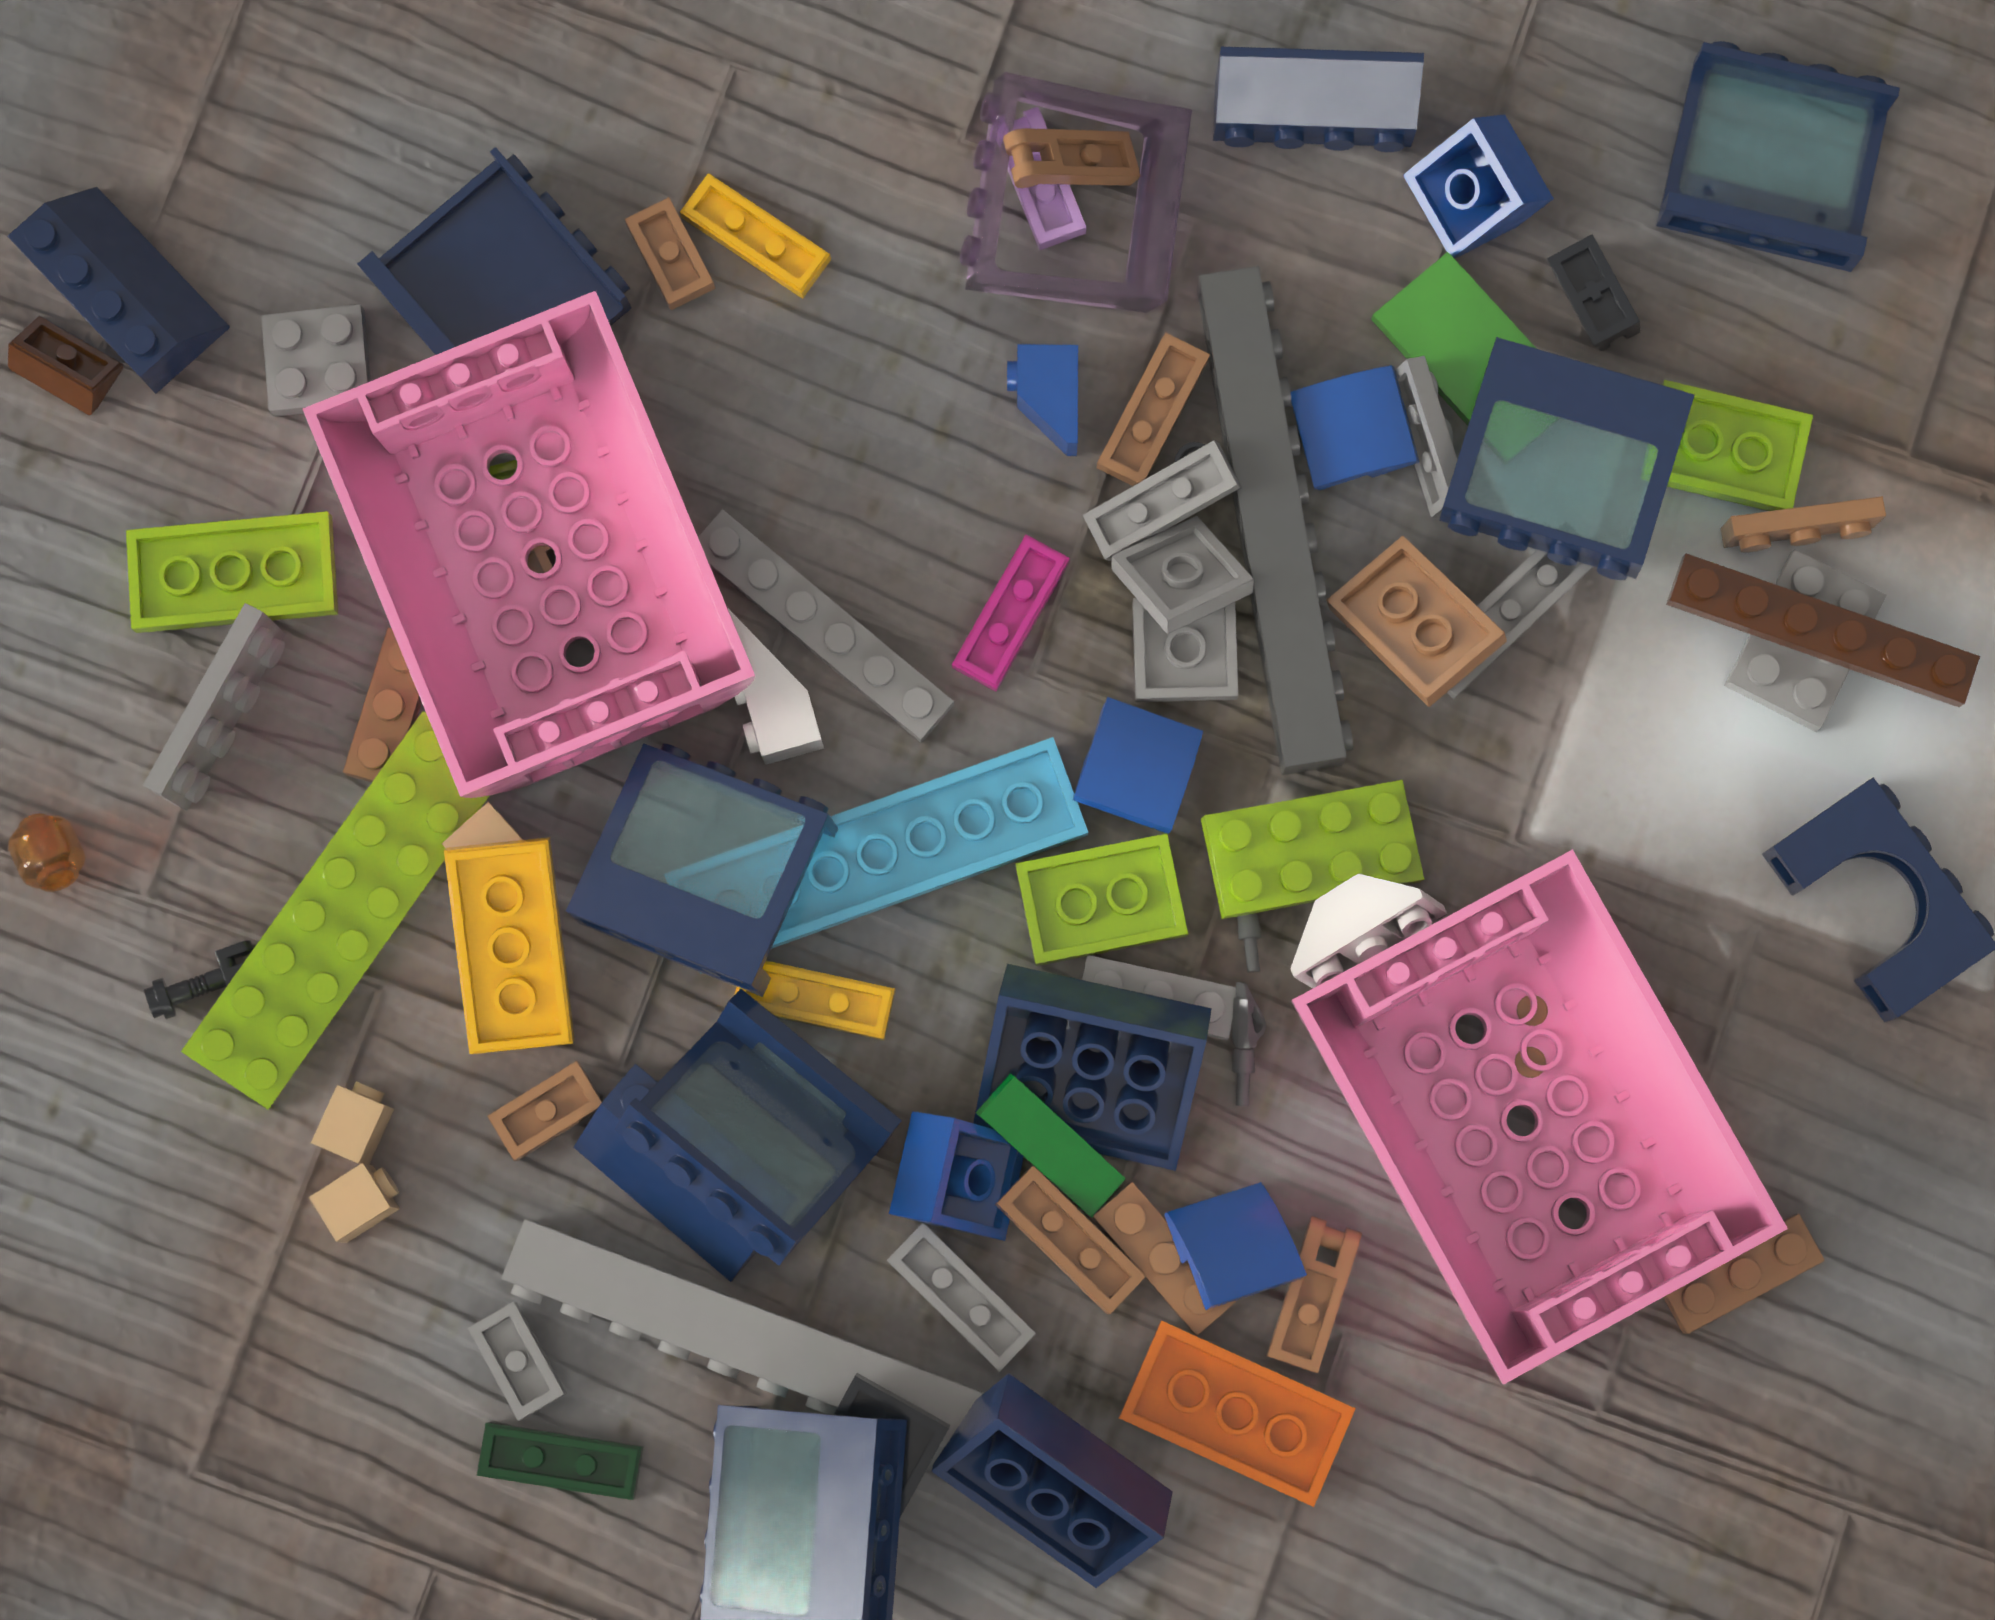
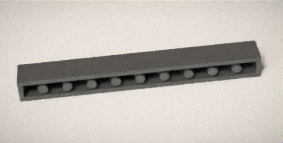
[1197,266,1353,775]

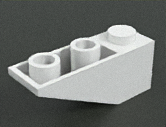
[728,608,824,765]

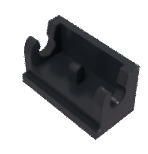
[1547,234,1640,351]

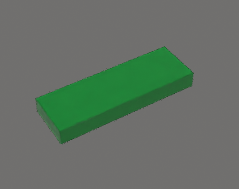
[976,1074,1126,1218]

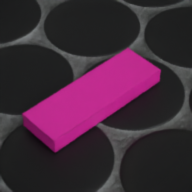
[952,535,1070,692]

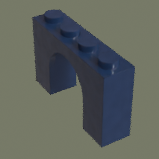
[1762,777,1995,1023]

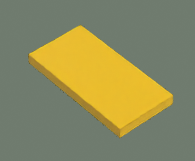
[444,837,575,1054]

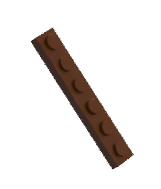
[1666,553,1980,707]

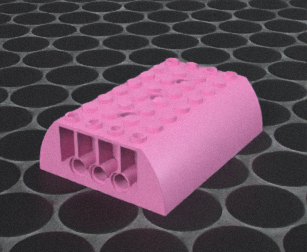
[303,291,755,798]
[1292,849,1788,1384]

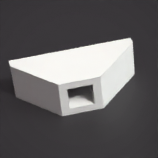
[1290,874,1447,988]

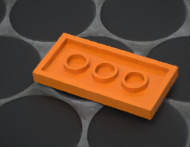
[1118,1320,1356,1507]

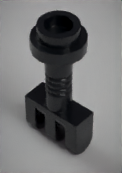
[144,940,253,1019]

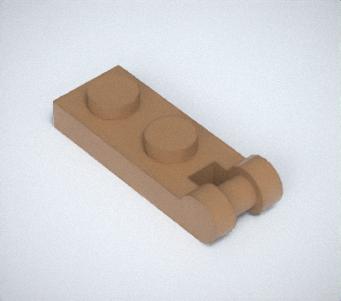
[1003,128,1141,188]
[1266,1216,1362,1373]

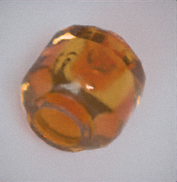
[8,813,86,892]

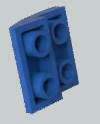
[1291,365,1420,490]
[1072,697,1203,834]
[1164,1182,1307,1310]

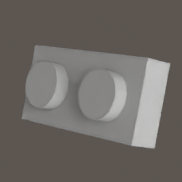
[468,1301,567,1421]

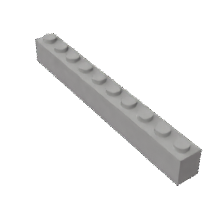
[501,1219,984,1448]

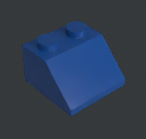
[1403,114,1554,259]
[889,1111,1023,1241]

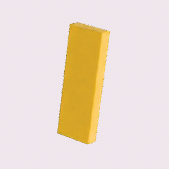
[680,173,831,299]
[735,961,896,1040]

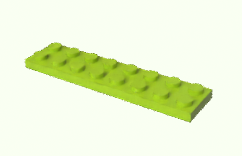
[181,711,490,1110]

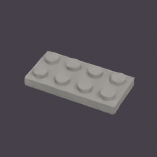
[142,603,286,811]

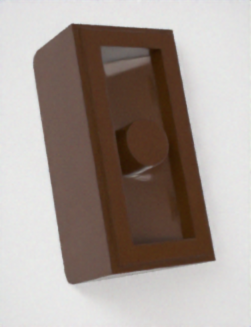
[8,316,123,415]

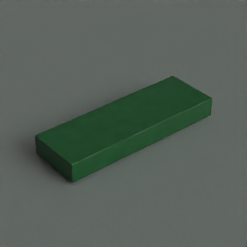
[476,1422,644,1500]

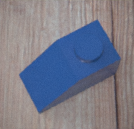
[1007,344,1078,456]

